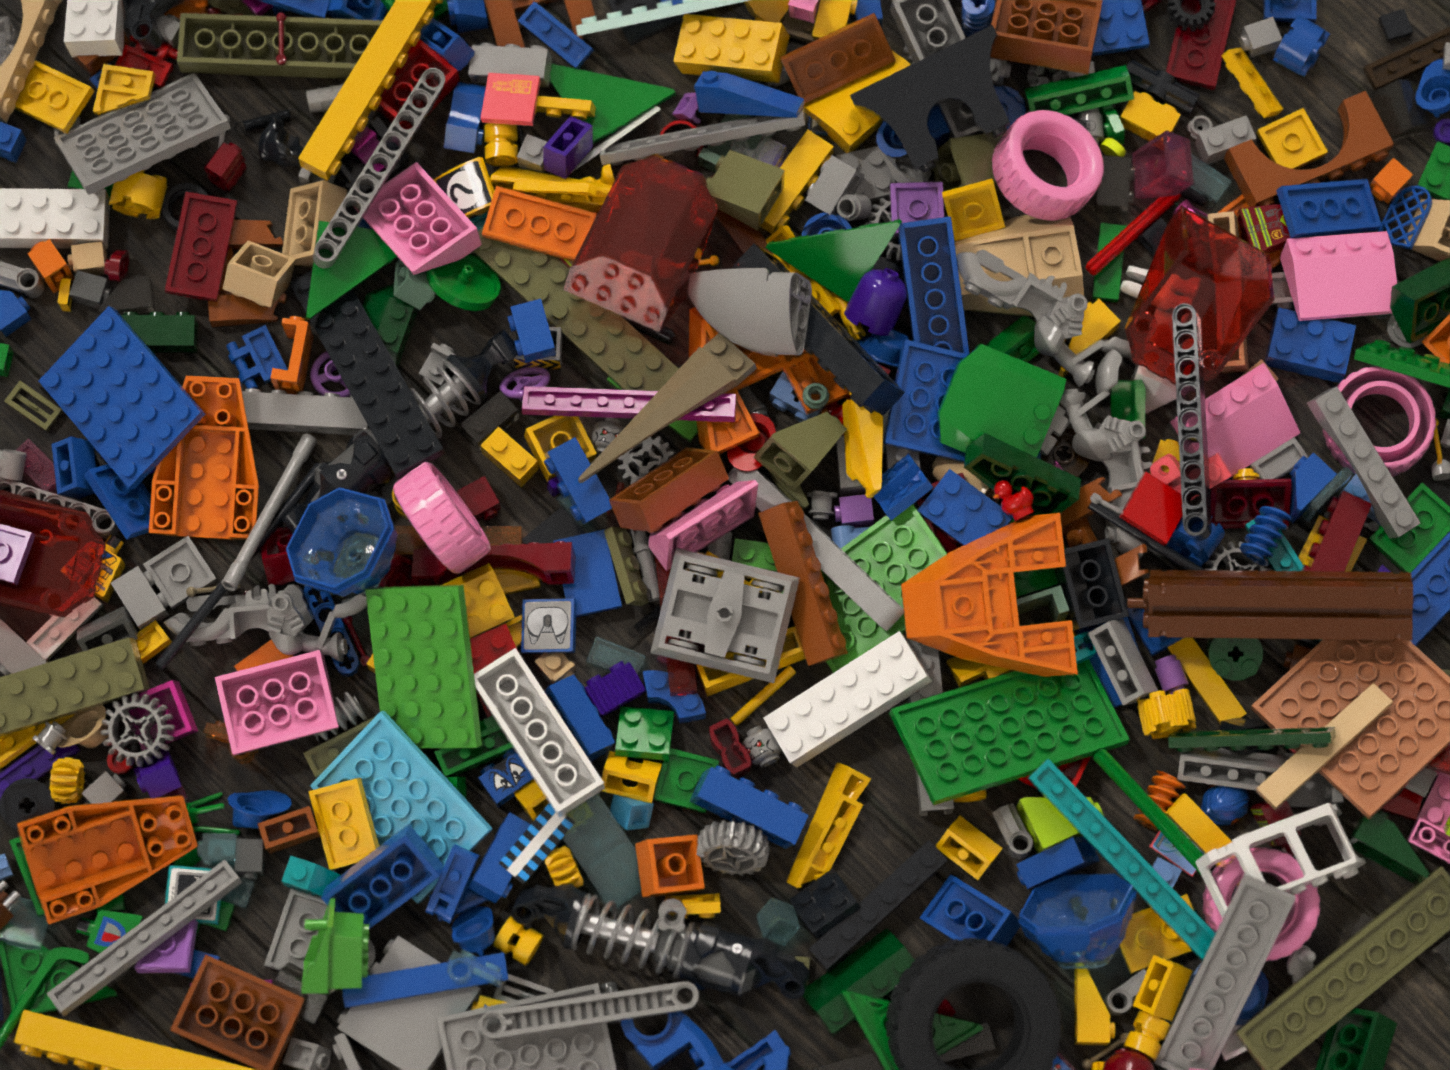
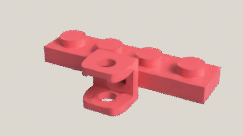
[1150,452,1232,500]

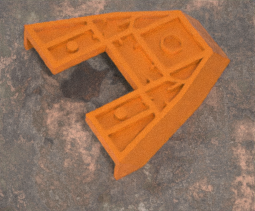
[689,307,851,454]
[901,513,1078,677]

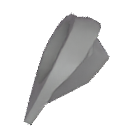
[880,150,931,183]

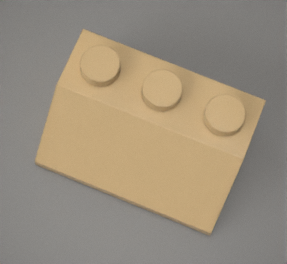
[282,180,347,267]

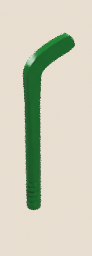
[0,947,90,1049]

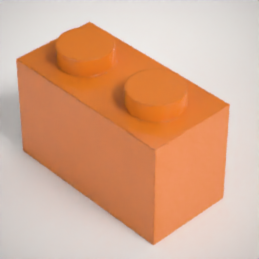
[27,239,74,294]

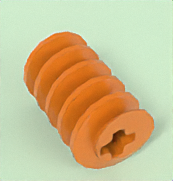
[1133,770,1186,831]

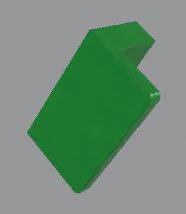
[986,316,1040,362]
[1110,380,1146,438]

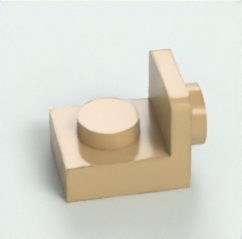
[535,653,576,684]

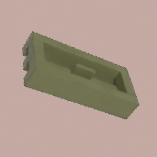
[4,381,63,433]

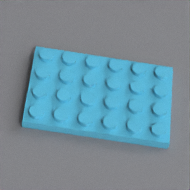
[310,711,493,904]

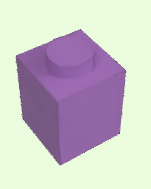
[834,494,874,528]

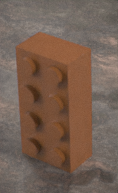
[609,448,729,533]

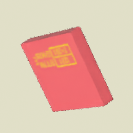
[481,73,541,126]

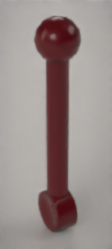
[276,12,287,65]
[342,616,370,667]

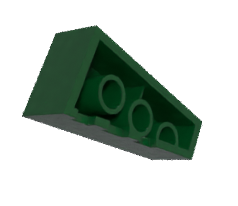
[964,433,1081,516]

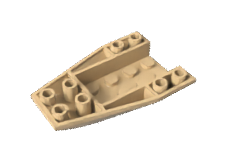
[954,215,1084,317]

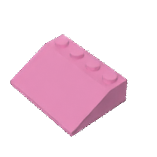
[354,162,482,275]
[1280,231,1397,321]
[1170,363,1300,480]
[648,480,758,571]
[215,650,339,755]

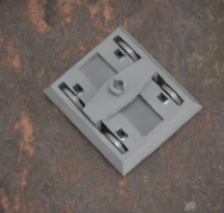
[650,548,800,683]

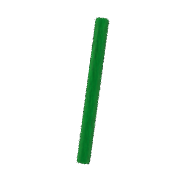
[1093,748,1212,875]

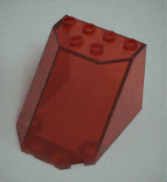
[563,153,719,332]
[1125,205,1275,385]
[0,490,106,618]

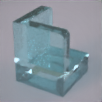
[757,897,800,946]

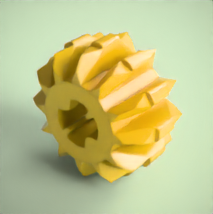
[49,757,85,804]
[544,846,583,888]

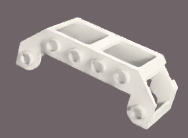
[1195,803,1366,919]

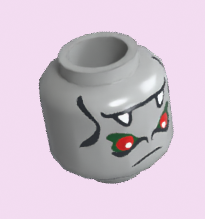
[590,418,624,456]
[742,726,782,768]

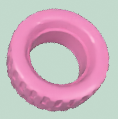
[992,110,1104,221]
[1323,366,1436,477]
[393,462,491,574]
[1202,847,1320,961]

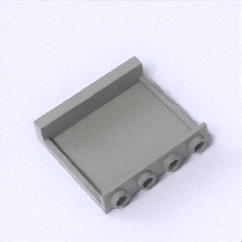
[337,936,482,1070]

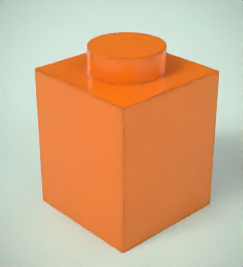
[1370,158,1413,204]

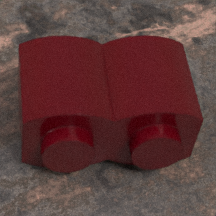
[204,142,247,194]
[709,718,751,779]

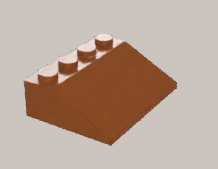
[991,0,1103,74]
[170,954,305,1070]

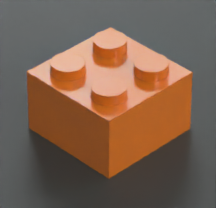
[635,834,705,898]

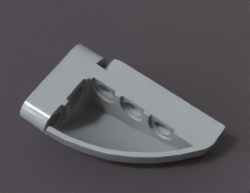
[687,268,812,357]

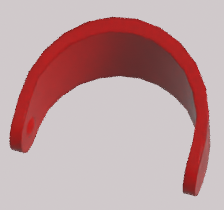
[660,120,703,157]

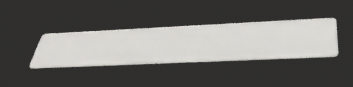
[570,106,661,174]

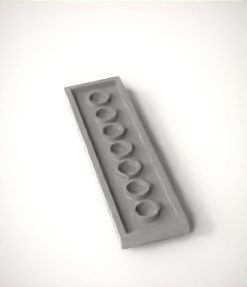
[1154,873,1296,1070]

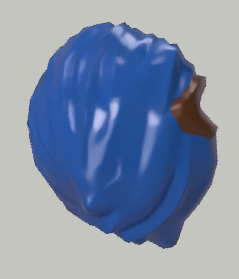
[1201,785,1249,826]

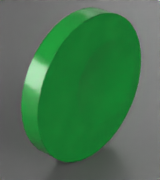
[426,253,500,311]

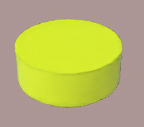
[1100,138,1126,162]

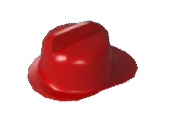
[727,413,776,472]

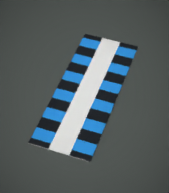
[499,803,575,884]

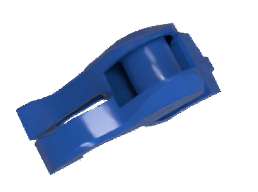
[621,1011,792,1070]

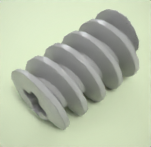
[314,692,367,743]

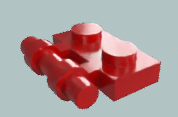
[115,34,178,89]

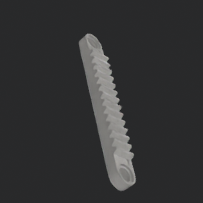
[479,982,699,1039]

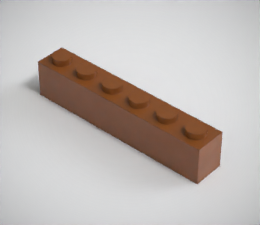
[758,501,848,666]

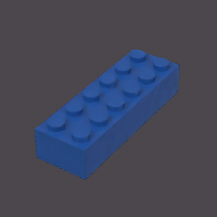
[897,216,969,354]

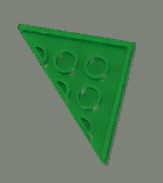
[550,64,676,145]
[765,219,902,302]
[305,221,397,320]
[0,924,118,1020]
[841,990,983,1070]

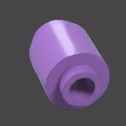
[1155,655,1189,694]

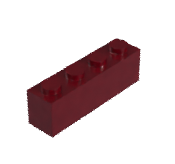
[1301,490,1372,572]

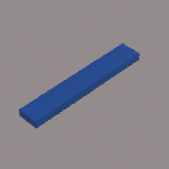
[342,953,509,1008]

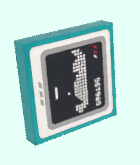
[165,865,222,925]

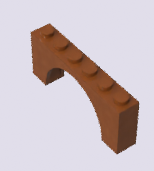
[1224,91,1394,207]

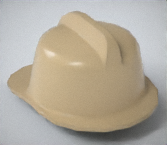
[57,705,109,748]

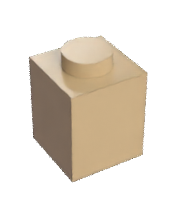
[68,241,107,275]

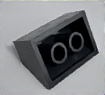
[1054,538,1129,631]

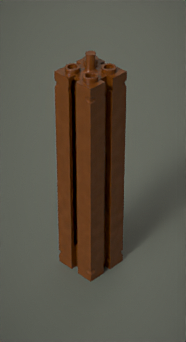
[1127,570,1413,640]

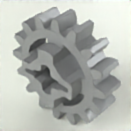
[617,436,674,485]

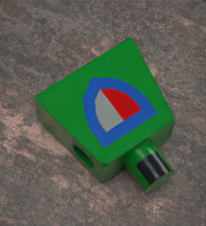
[76,910,145,969]

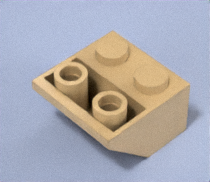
[1404,199,1450,261]

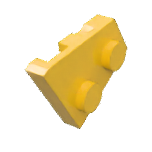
[93,64,155,115]

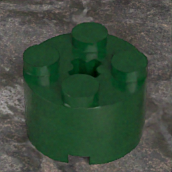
[1207,638,1263,681]

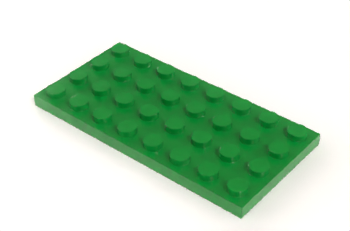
[889,659,1130,806]

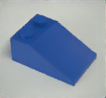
[920,874,1020,946]

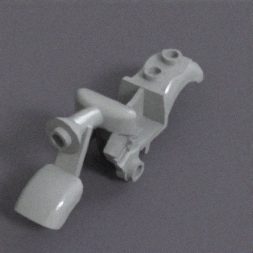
[956,249,1145,387]
[1059,350,1152,559]
[164,584,367,662]

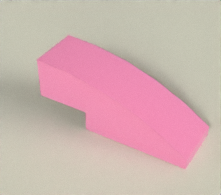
[788,0,820,23]

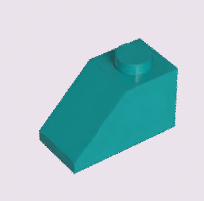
[282,856,340,897]

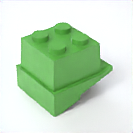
[302,898,369,994]

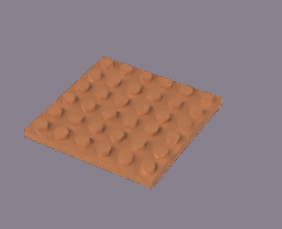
[1251,638,1450,820]

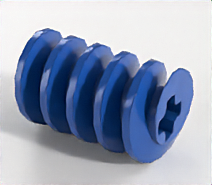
[962,0,995,37]
[1240,506,1293,566]

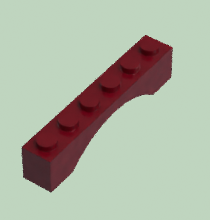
[411,541,576,586]

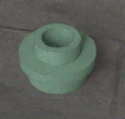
[802,383,829,409]

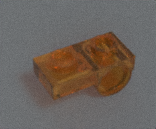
[203,721,259,764]

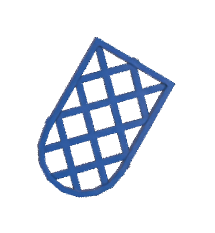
[1378,186,1433,250]

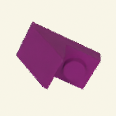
[351,127,386,172]

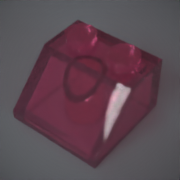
[1132,130,1194,199]

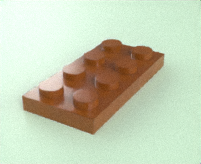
[780,13,896,103]

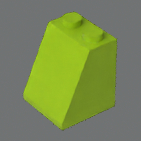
[1016,797,1104,854]

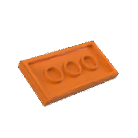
[482,186,597,264]

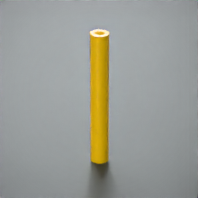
[730,665,796,726]

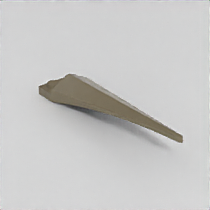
[578,333,757,483]

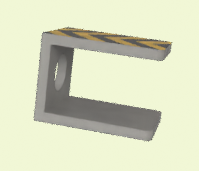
[514,327,563,370]

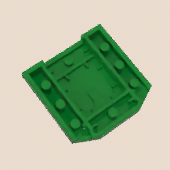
[937,344,1066,458]

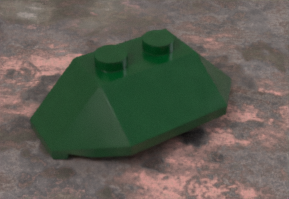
[362,284,419,368]

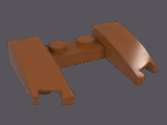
[484,0,595,48]
[208,220,287,327]
[1060,477,1149,588]

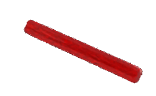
[1085,187,1180,276]

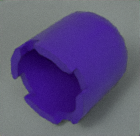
[844,268,907,336]

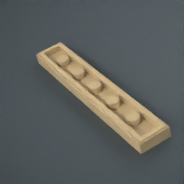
[1256,683,1393,810]

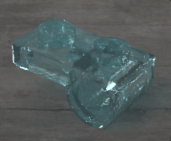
[447,950,504,988]

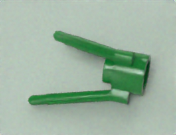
[185,792,240,835]

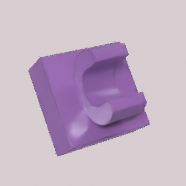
[672,92,706,124]

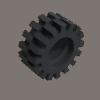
[1167,0,1216,32]

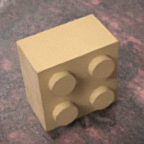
[223,240,296,308]

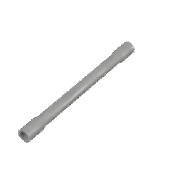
[221,434,317,591]

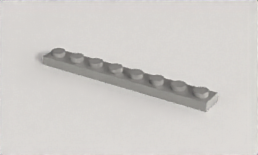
[600,107,806,166]
[47,860,242,1017]

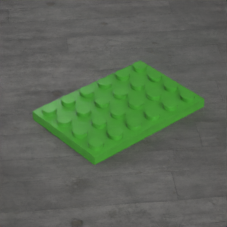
[782,503,948,673]
[365,585,482,748]

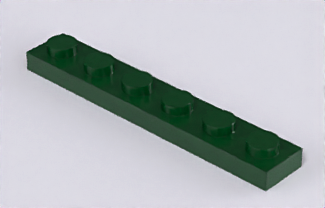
[1168,727,1336,752]

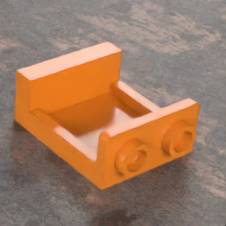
[270,316,314,394]

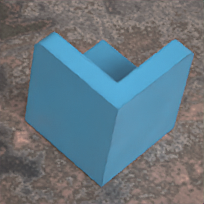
[609,794,654,830]

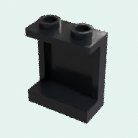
[338,116,409,194]

